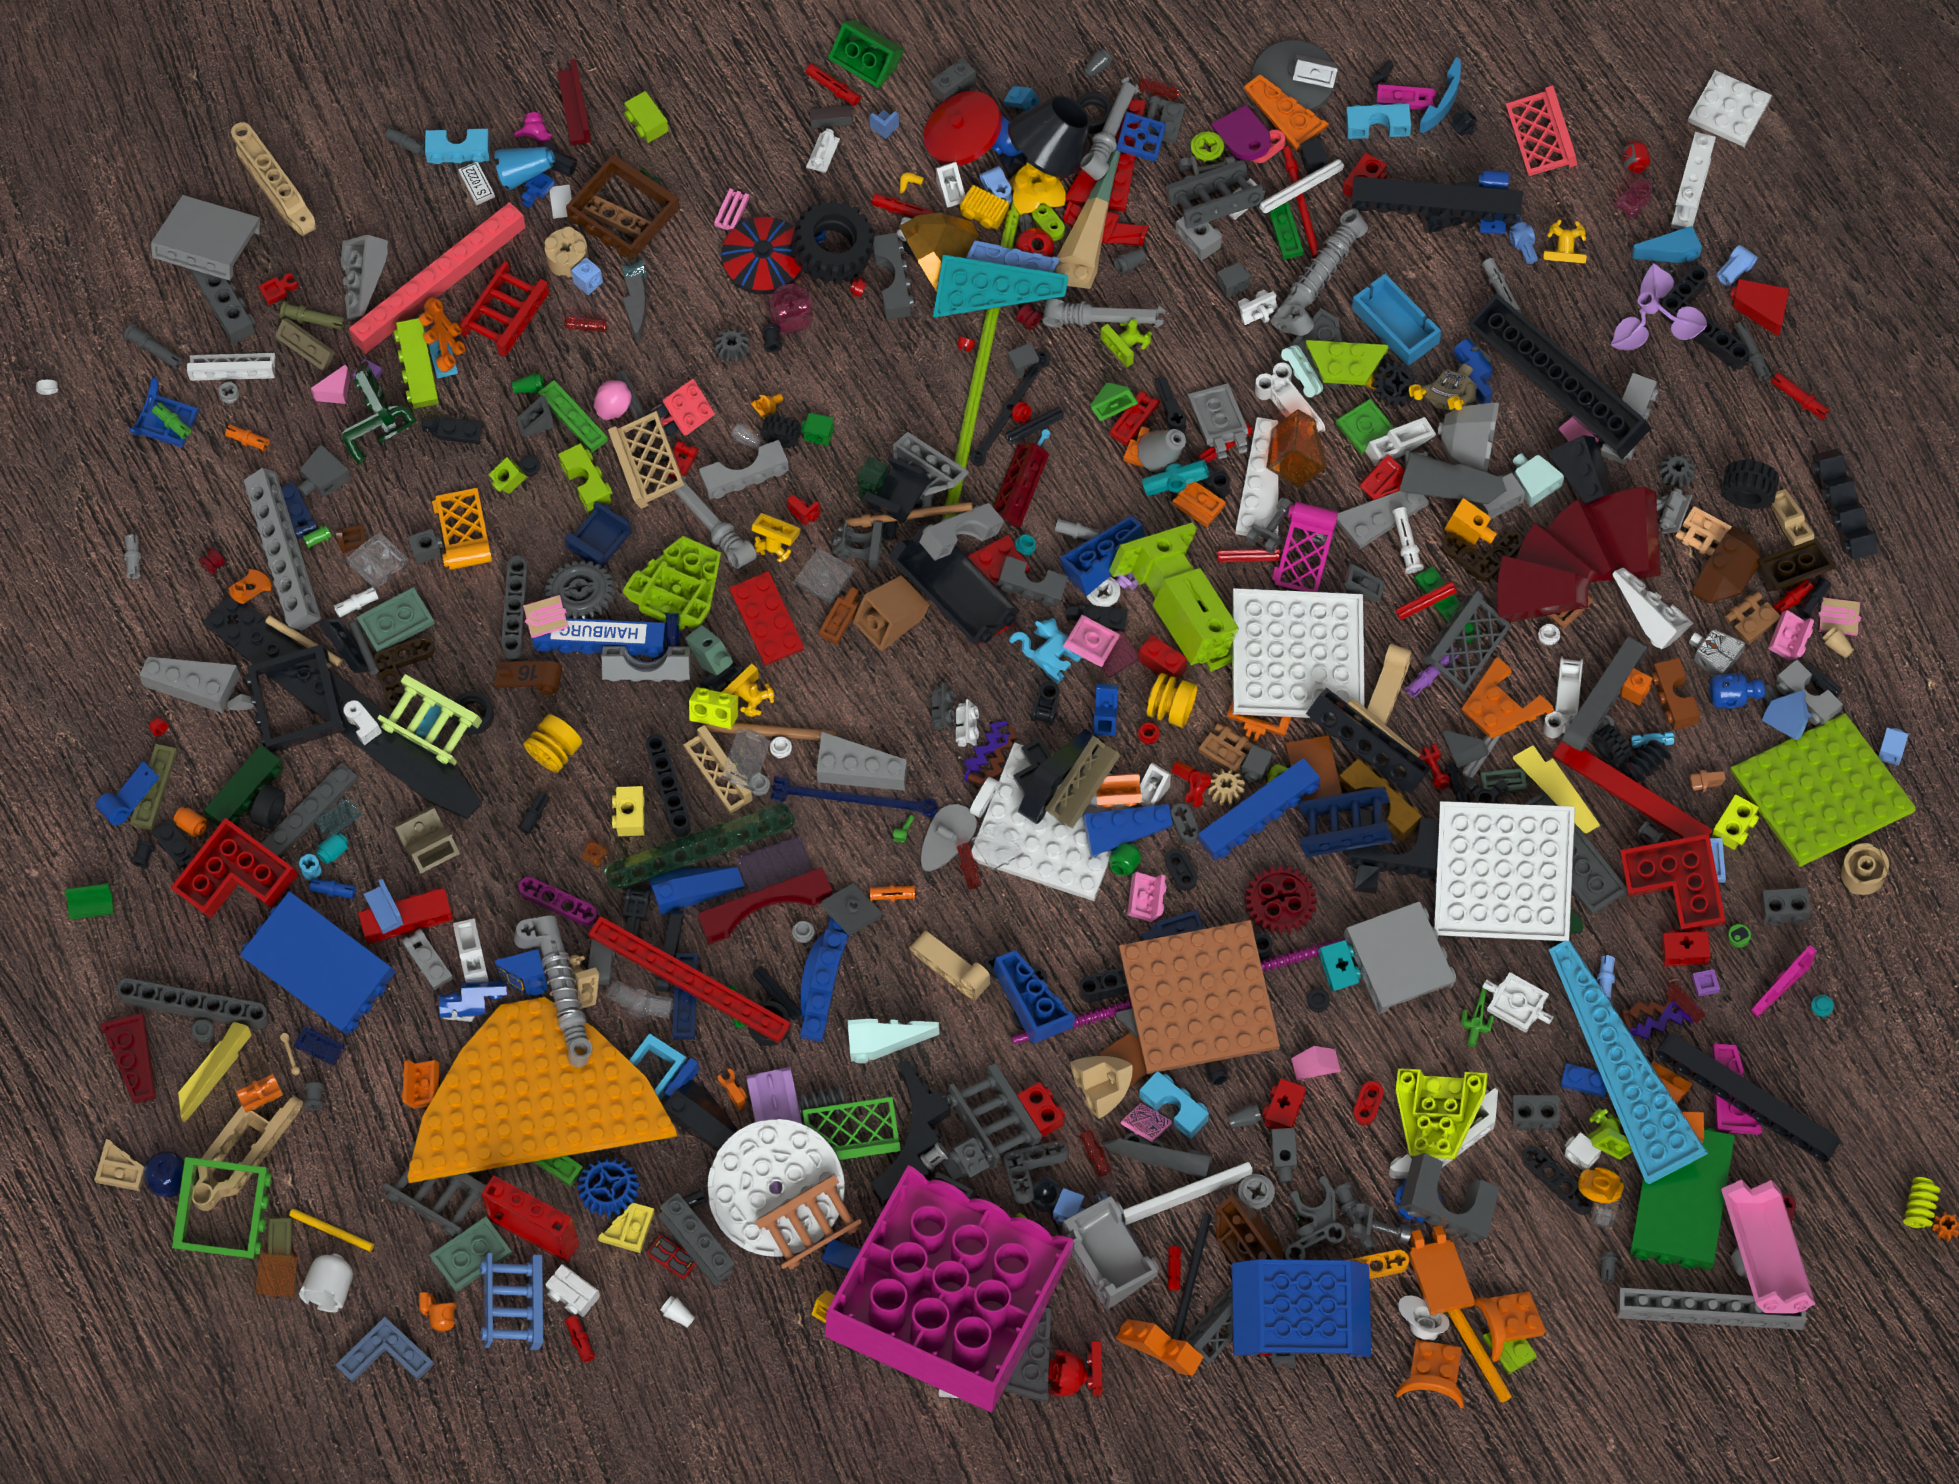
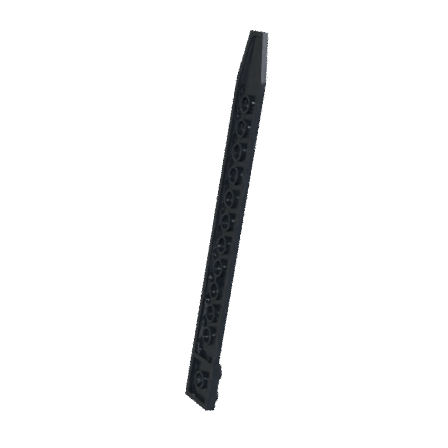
[202,595,482,819]

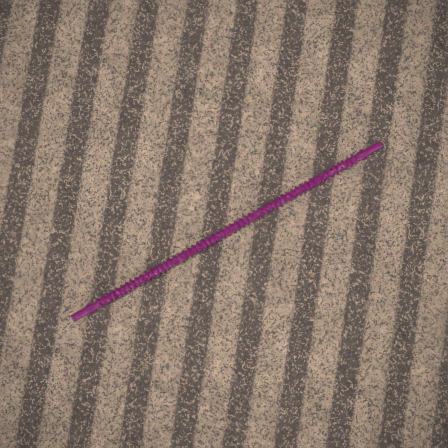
[1011,936,1345,1045]

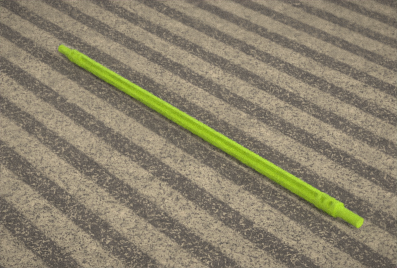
[942,199,1020,520]

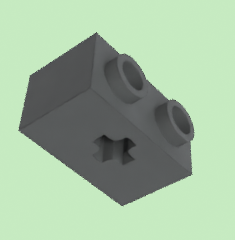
[930,58,976,104]

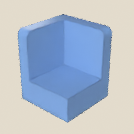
[869,110,899,139]

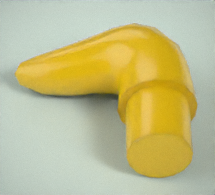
[900,172,924,193]

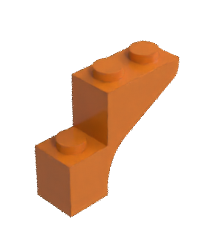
[1116,1319,1204,1376]

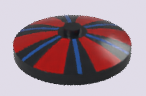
[721,217,802,294]

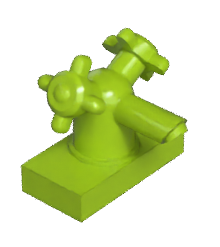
[1101,319,1152,368]
[1586,1108,1633,1160]

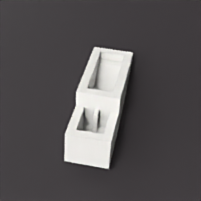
[1365,417,1436,466]
[453,918,489,983]

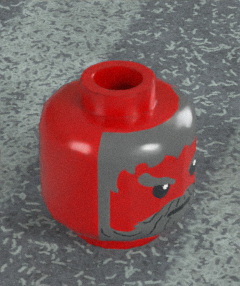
[1621,141,1650,173]

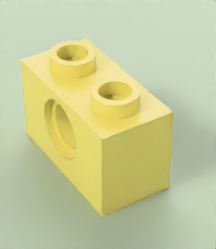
[612,786,645,836]

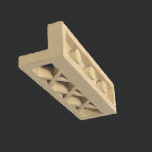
[683,725,753,814]

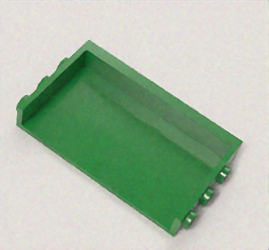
[1629,1128,1735,1270]

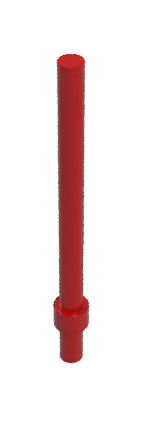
[1283,146,1320,258]

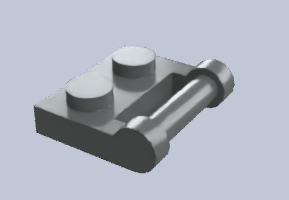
[1140,96,1186,144]

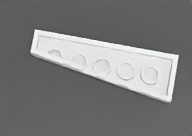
[1235,417,1278,539]

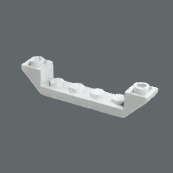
[1389,1088,1498,1180]

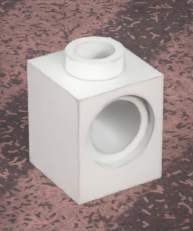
[1564,1132,1601,1171]

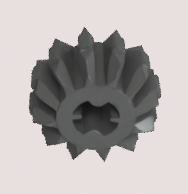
[714,327,750,364]
[1659,452,1696,489]

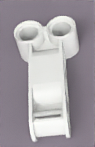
[1255,363,1325,442]
[1543,656,1583,738]

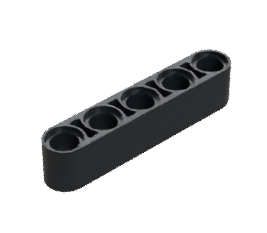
[646,734,691,837]

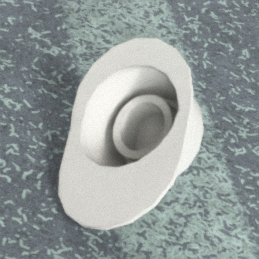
[1398,1295,1450,1341]

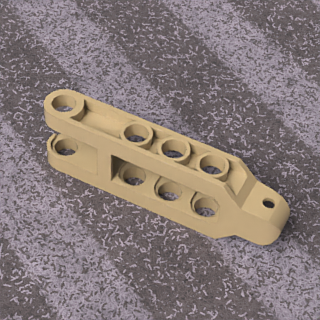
[231,122,317,236]
[192,1095,303,1211]

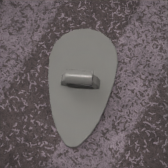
[921,804,977,872]

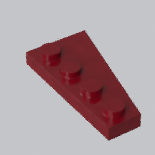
[100,1013,157,1104]

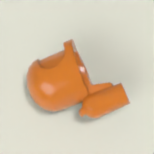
[419,1292,457,1332]

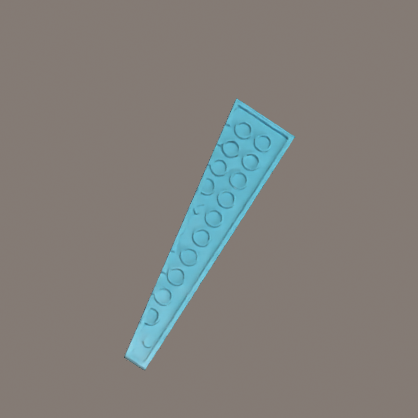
[1549,940,1709,1184]

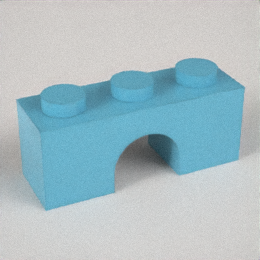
[1346,103,1411,139]
[425,129,490,164]
[1139,1071,1209,1140]

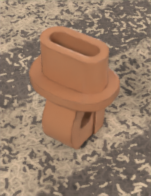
[1689,770,1726,793]

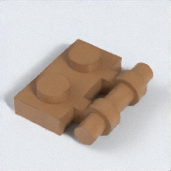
[1724,591,1781,645]
[1198,723,1254,775]

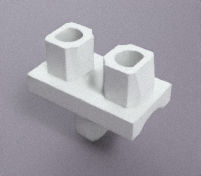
[1238,290,1278,325]

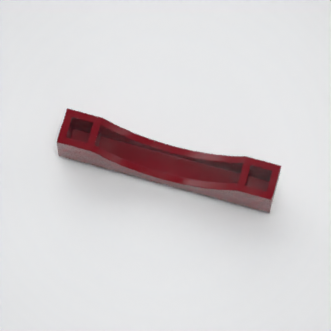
[698,867,833,945]

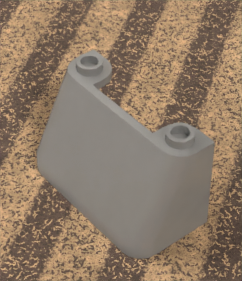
[1061,1196,1159,1310]

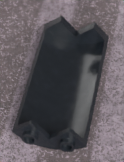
[889,524,1020,644]

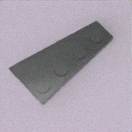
[1004,1308,1051,1403]

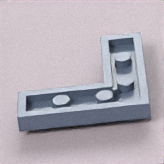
[335,1317,434,1383]

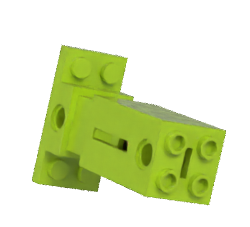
[1109,522,1239,665]

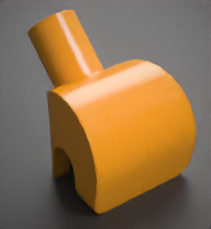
[750,393,783,419]

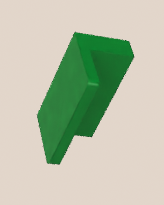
[64,884,114,920]

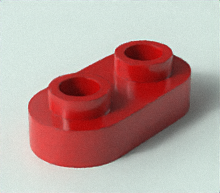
[1353,1081,1384,1125]

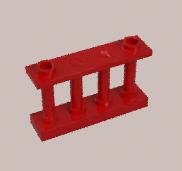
[460,261,550,357]

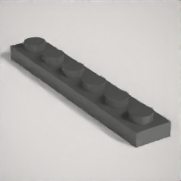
[261,763,358,858]

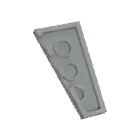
[1337,491,1429,550]

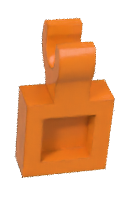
[1123,427,1150,468]
[718,1069,747,1111]

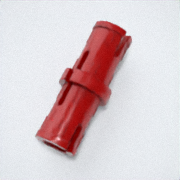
[1773,579,1813,616]
[564,1315,596,1363]

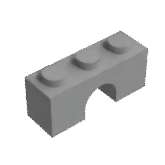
[1775,660,1843,726]

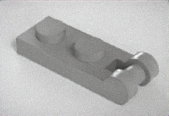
[401,928,453,991]

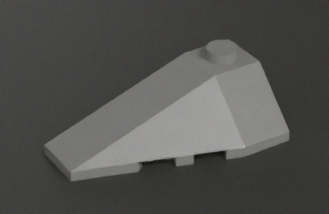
[341,235,388,320]

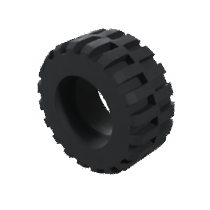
[791,200,874,284]

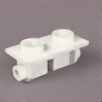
[806,129,840,173]
[956,699,979,747]

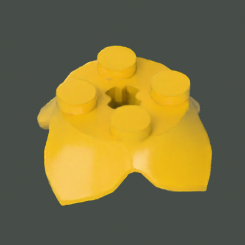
[1008,162,1066,215]

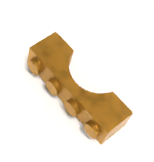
[1339,759,1422,842]

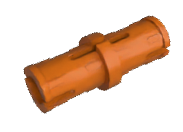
[225,424,270,451]
[870,884,915,902]

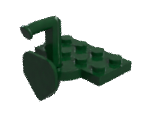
[342,361,417,465]

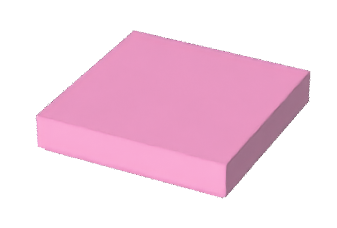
[1063,615,1120,667]

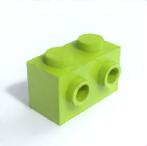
[624,91,669,143]

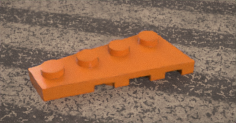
[1243,75,1329,151]

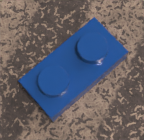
[664,1058,699,1101]
[1561,1063,1607,1098]

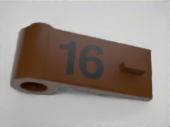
[494,661,562,696]

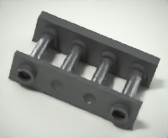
[1166,160,1264,229]
[946,1063,1042,1168]
[383,1142,486,1237]

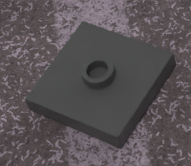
[820,883,883,936]

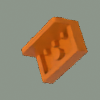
[1096,773,1142,807]
[402,1060,439,1109]

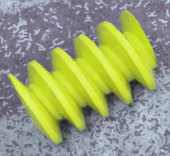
[1903,1177,1941,1228]

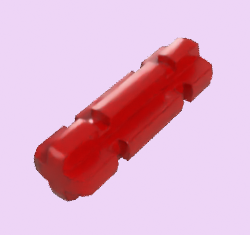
[1168,1246,1181,1291]

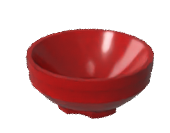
[1015,228,1054,257]

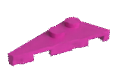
[1751,945,1817,1018]

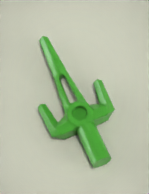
[1461,988,1494,1047]

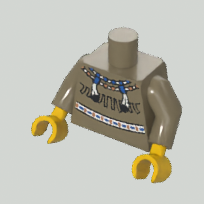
[1409,364,1477,412]

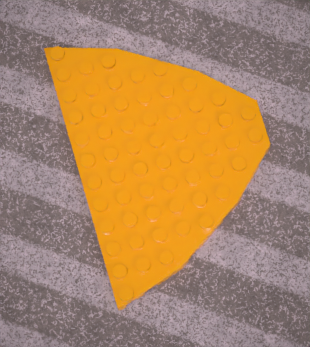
[407,997,677,1183]

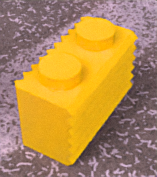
[960,185,1009,230]

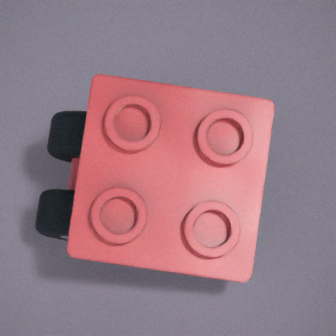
[646,379,715,437]

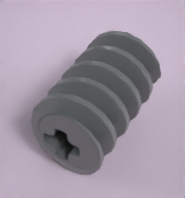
[798,1086,846,1122]

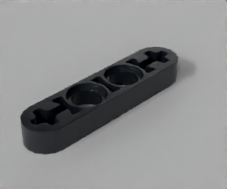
[657,910,684,993]
[1522,1146,1593,1215]

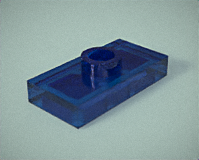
[294,1026,345,1066]

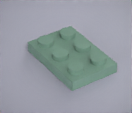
[356,587,435,653]
[429,1217,512,1293]

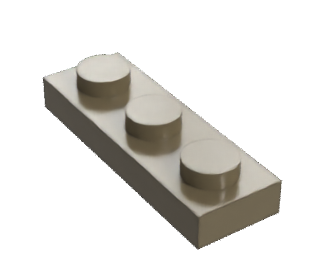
[275,318,335,371]

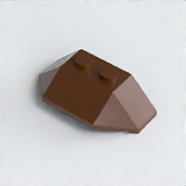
[1691,526,1762,604]
[1216,1194,1284,1263]

